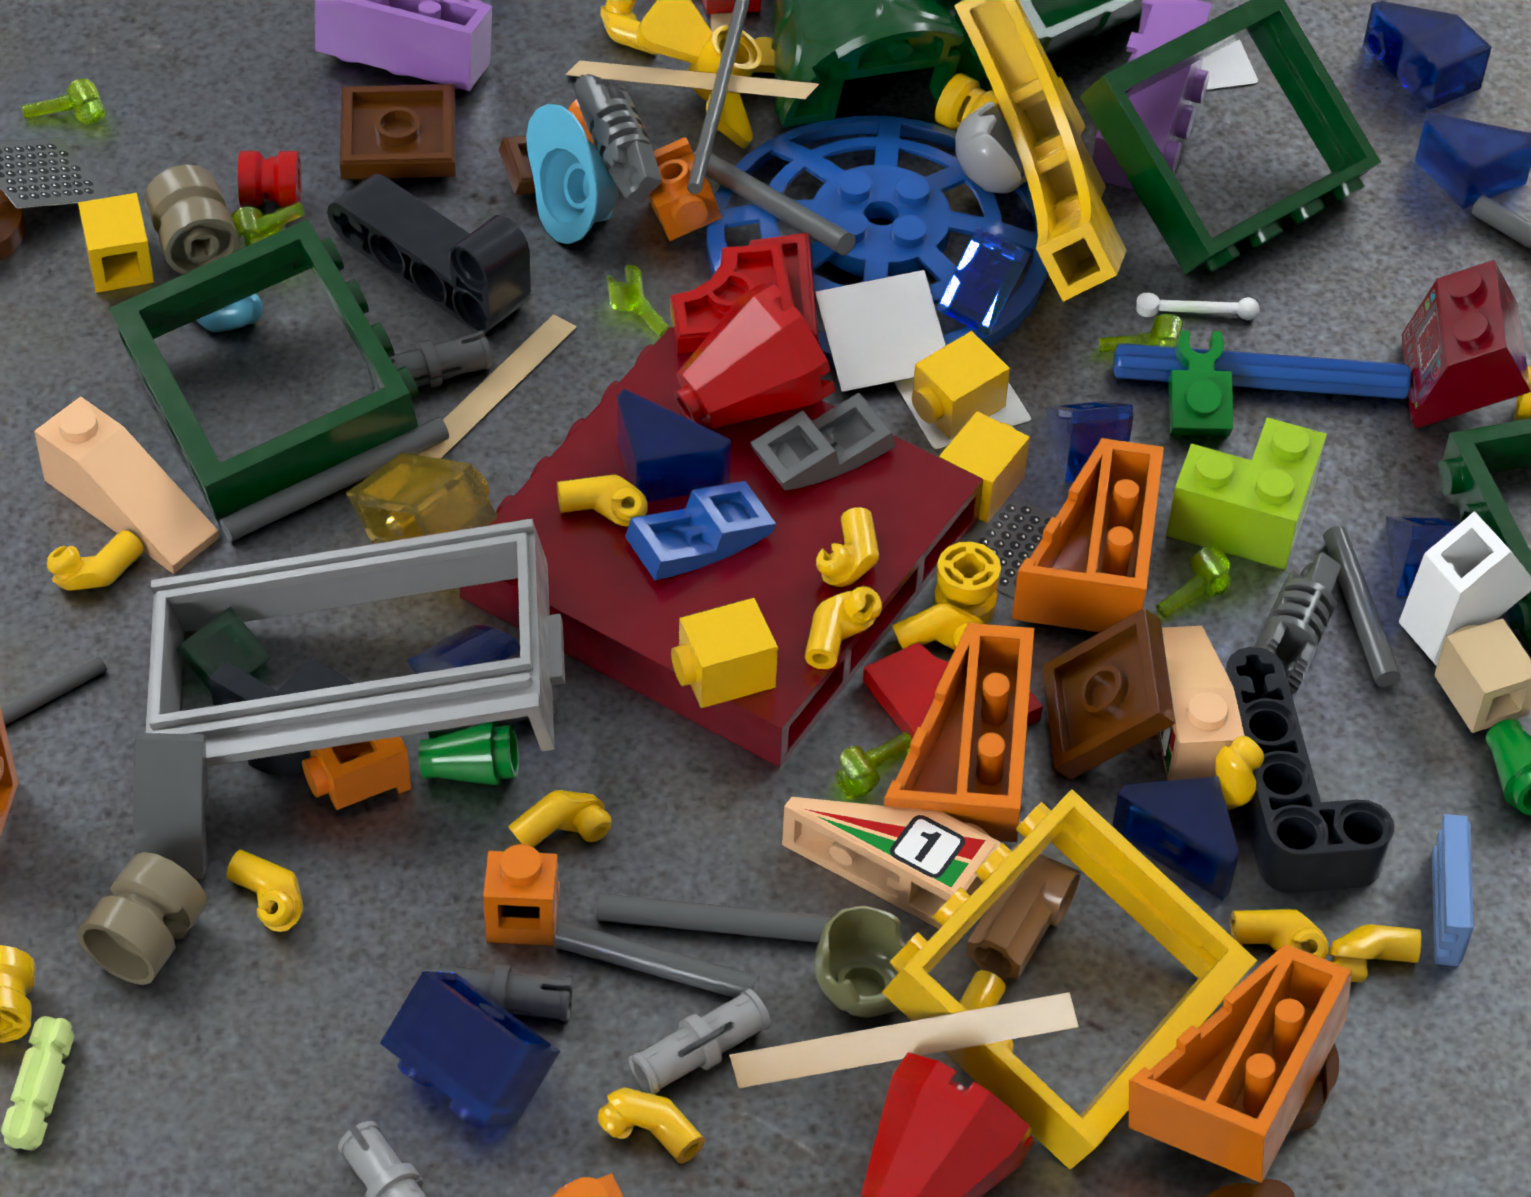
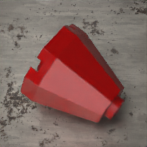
[674,284,835,428]
[861,1052,1035,1197]

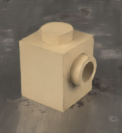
[1434,618,1531,733]

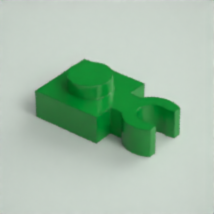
[1168,330,1233,436]

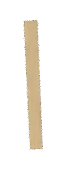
[565,60,819,99]
[363,314,577,511]
[730,992,1079,1088]

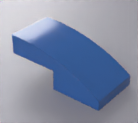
[625,481,776,580]

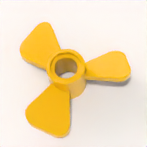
[636,0,775,148]

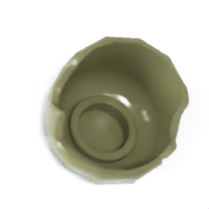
[814,905,906,1018]

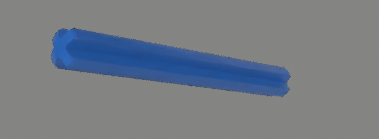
[1113,343,1411,399]

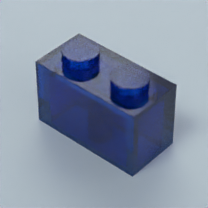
[380,971,561,1128]

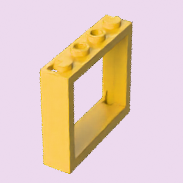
[881,789,1257,1170]

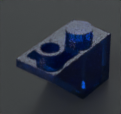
[1363,0,1492,110]

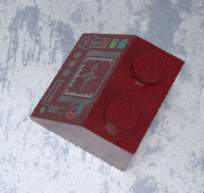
[1401,260,1531,429]

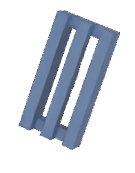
[1432,814,1474,966]

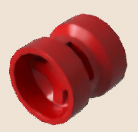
[237,151,302,208]

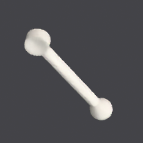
[1136,293,1260,320]

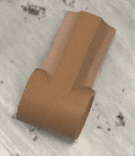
[966,844,1081,980]

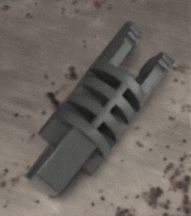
[574,74,662,203]
[1254,552,1341,694]

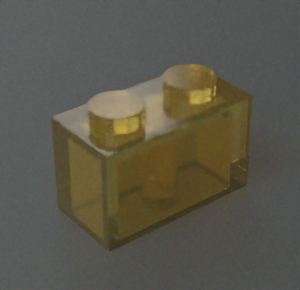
[347,453,498,544]

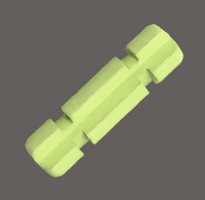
[1,1016,74,1151]

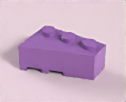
[315,0,492,91]
[1092,0,1212,190]

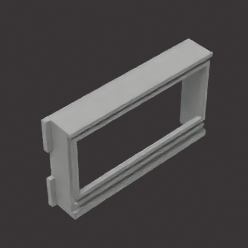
[146,519,565,766]

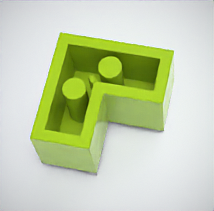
[1166,417,1327,570]

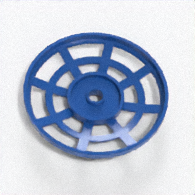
[707,116,1049,367]

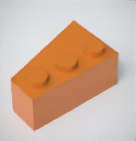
[1011,438,1164,632]
[884,623,1034,842]
[1128,944,1352,1183]

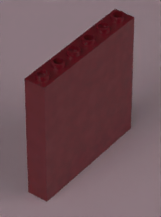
[459,327,983,768]

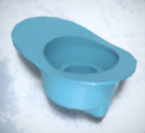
[526,103,618,244]

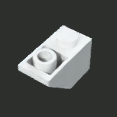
[1399,511,1531,666]

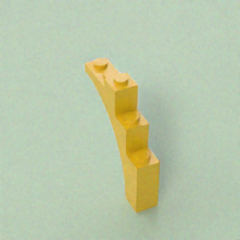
[954,0,1127,302]

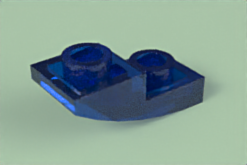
[407,625,520,674]

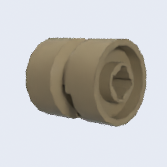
[144,164,240,274]
[77,852,208,985]

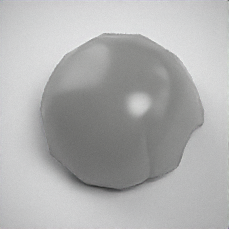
[955,101,1027,193]

